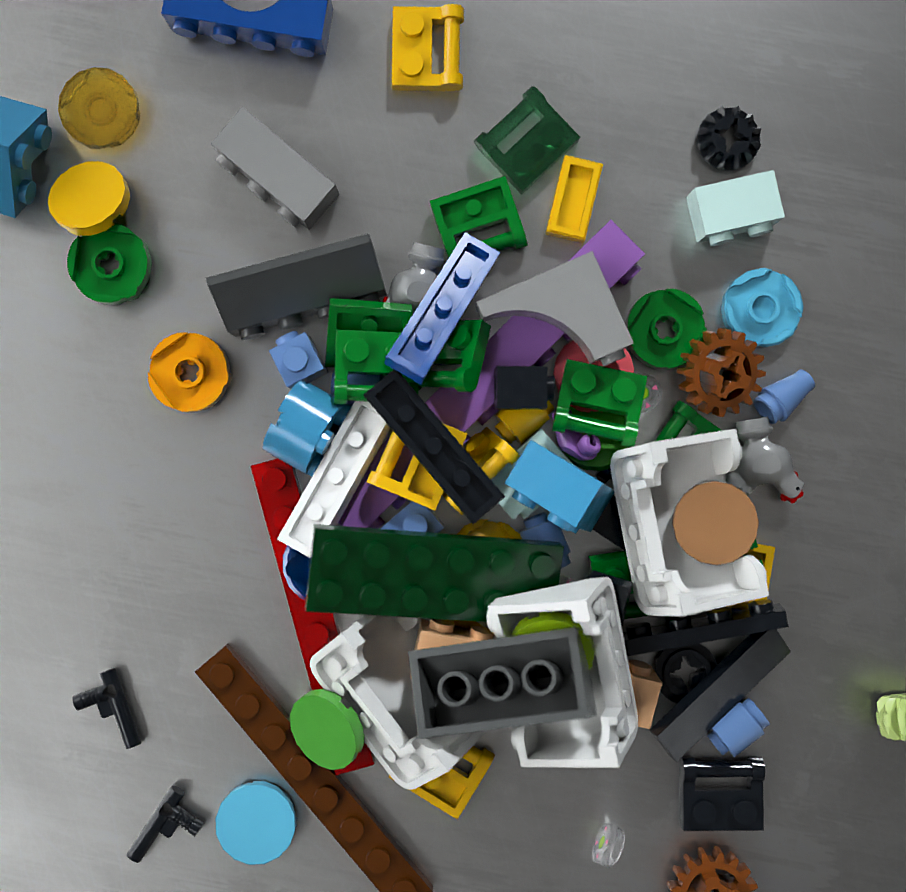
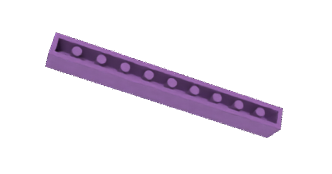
[338,220,645,529]

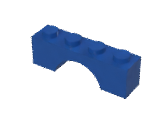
[161,0,333,57]

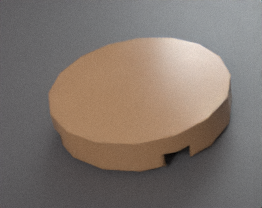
[672,481,759,565]

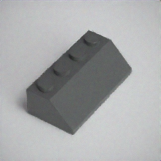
[206,234,387,340]
[408,627,597,739]

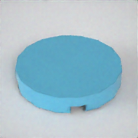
[721,268,803,349]
[215,781,297,865]

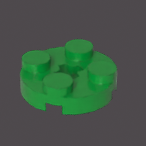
[67,223,152,305]
[625,289,707,370]

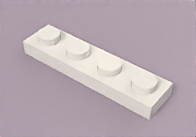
[277,401,390,558]

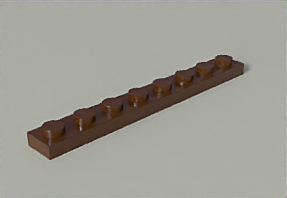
[195,643,433,892]

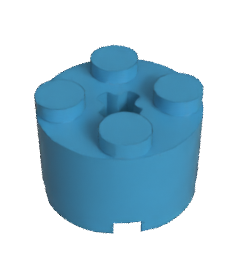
[262,381,352,476]

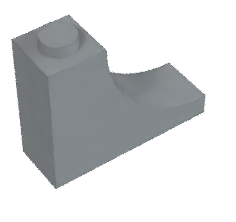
[476,251,634,367]

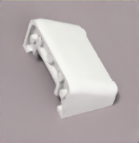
[610,428,769,616]
[487,577,638,768]
[310,615,488,790]

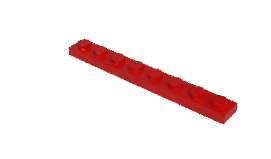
[250,458,375,775]

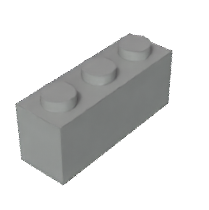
[211,107,339,230]

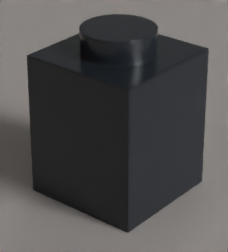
[494,366,555,410]

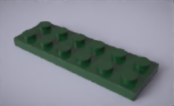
[305,524,564,622]

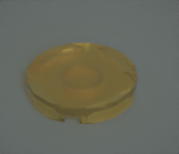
[58,67,140,149]

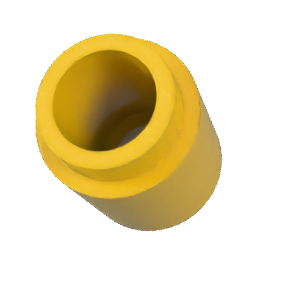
[494,401,554,445]

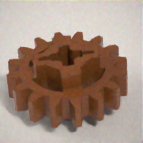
[677,328,766,417]
[667,846,758,892]

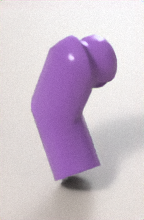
[552,410,601,461]

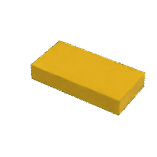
[545,155,603,243]

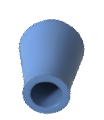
[754,369,815,424]

